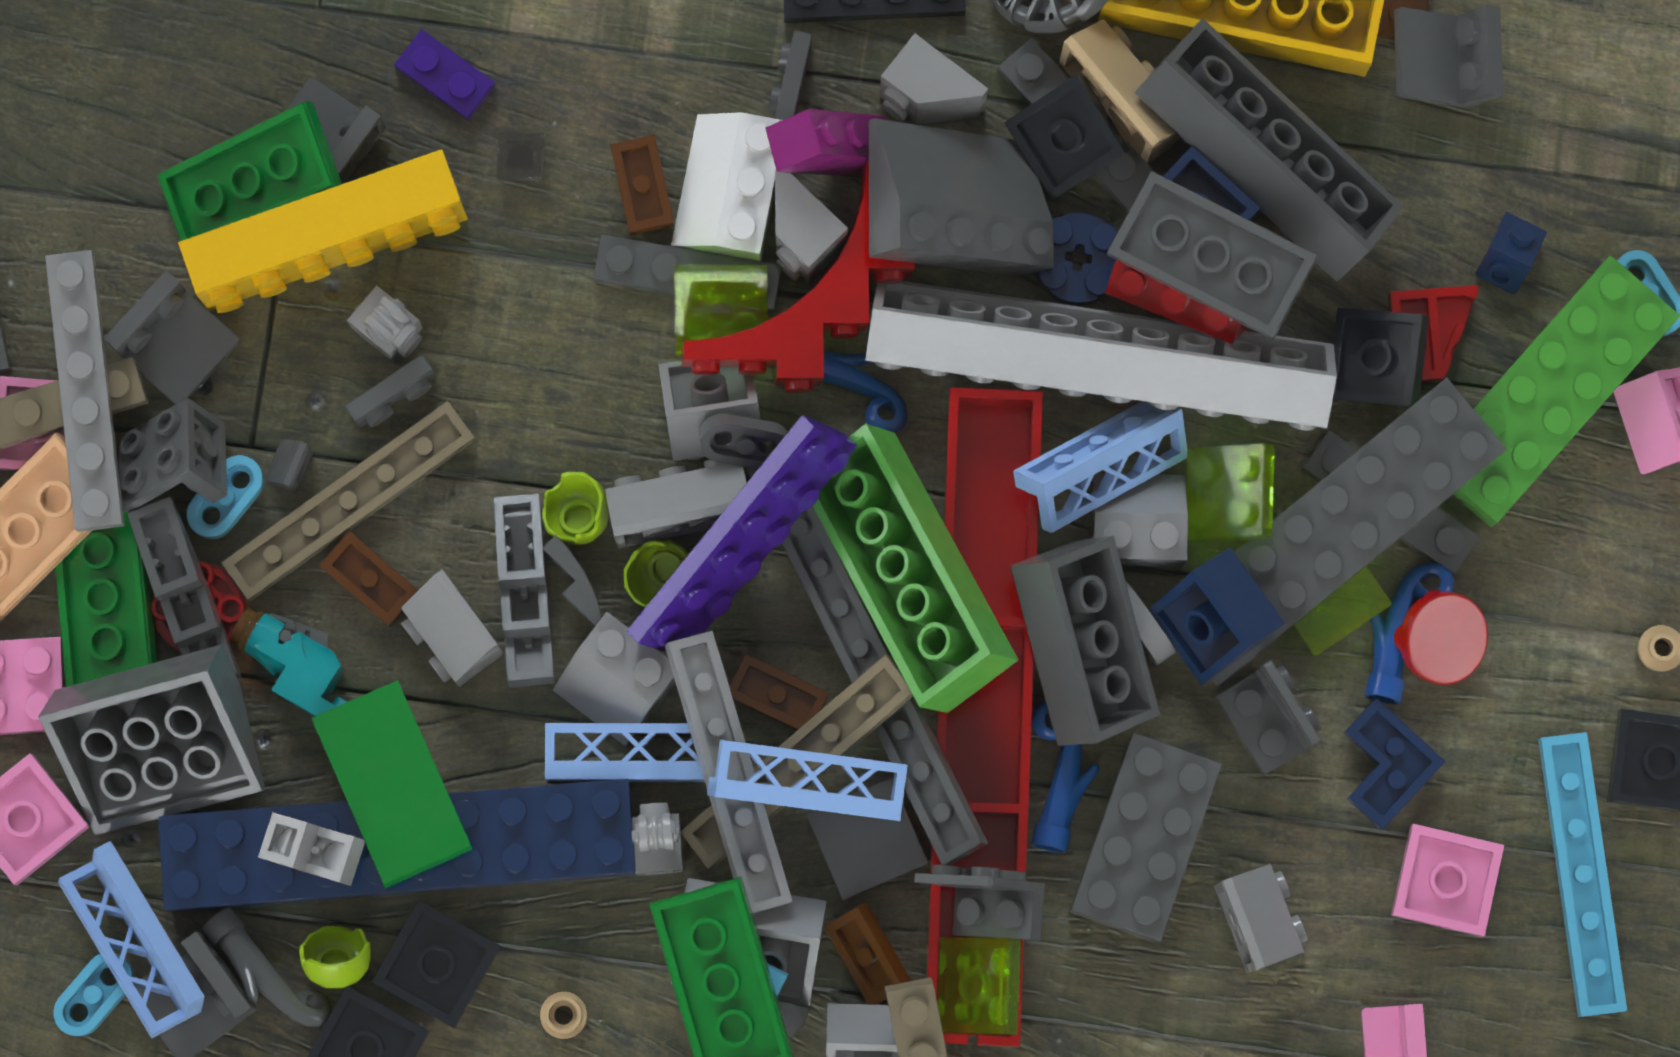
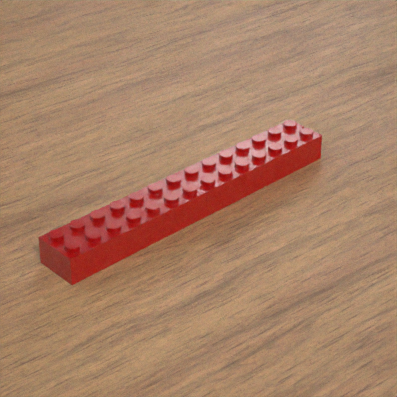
[926,387,1043,1047]

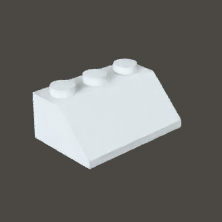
[671,112,782,261]

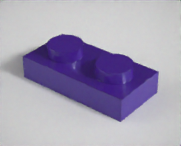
[394,29,495,121]

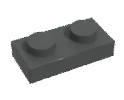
[768,31,812,120]
[345,354,436,428]

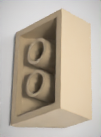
[1059,19,1181,165]

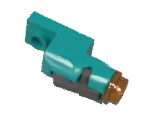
[230,608,347,716]

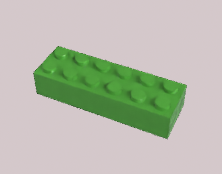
[1453,255,1680,528]
[813,424,1018,713]

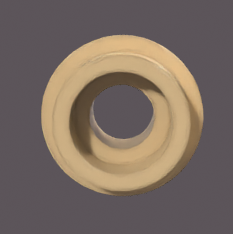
[1637,625,1680,672]
[540,992,587,1039]

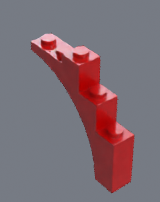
[681,159,915,393]

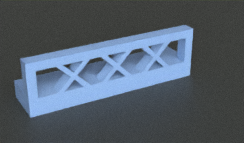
[1013,401,1188,533]
[545,723,705,782]
[707,740,908,821]
[58,841,205,1039]

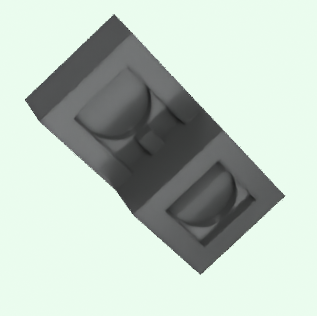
[543,535,602,627]

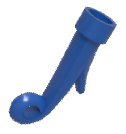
[770,351,908,434]
[1364,562,1454,705]
[1031,700,1100,853]

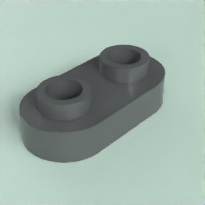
[699,413,788,469]

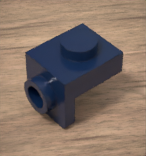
[1475,211,1547,294]

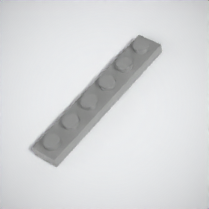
[45,250,125,532]
[665,631,793,914]

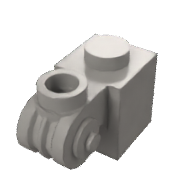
[347,285,423,363]
[632,803,684,876]

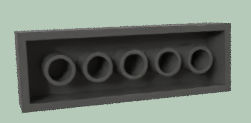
[1134,18,1404,282]

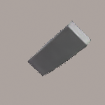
[493,493,555,688]
[127,496,241,679]

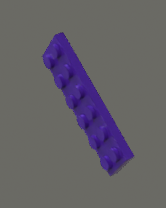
[626,415,857,652]

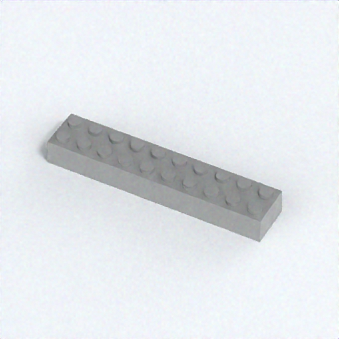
[865,281,1337,430]

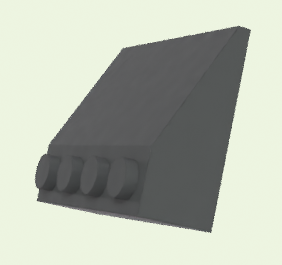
[869,119,1054,277]
[38,644,265,835]

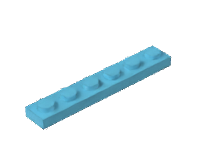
[1538,732,1627,1017]

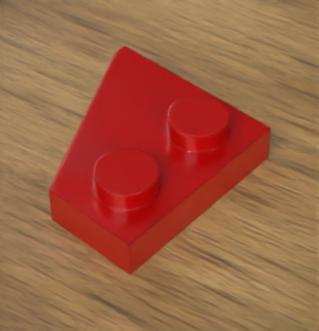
[1388,285,1479,383]

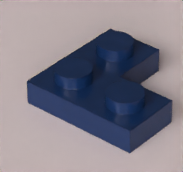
[1343,698,1446,830]

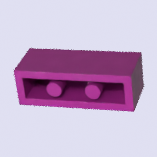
[765,109,887,177]

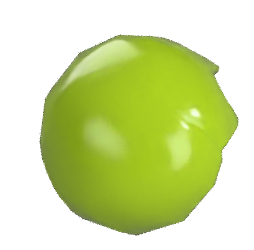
[542,472,610,546]
[623,538,690,608]
[299,926,371,988]

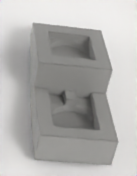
[258,812,365,886]

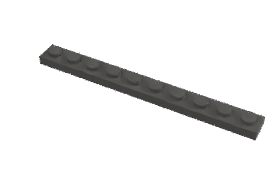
[745,467,988,866]

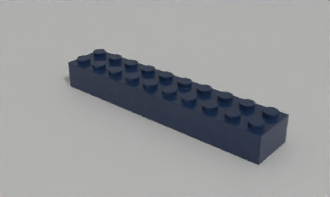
[158,779,637,913]

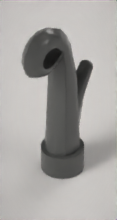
[201,907,332,1027]

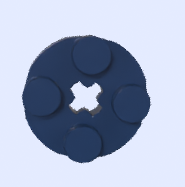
[1034,213,1118,306]

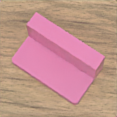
[1613,367,1680,474]
[1361,1004,1427,1057]

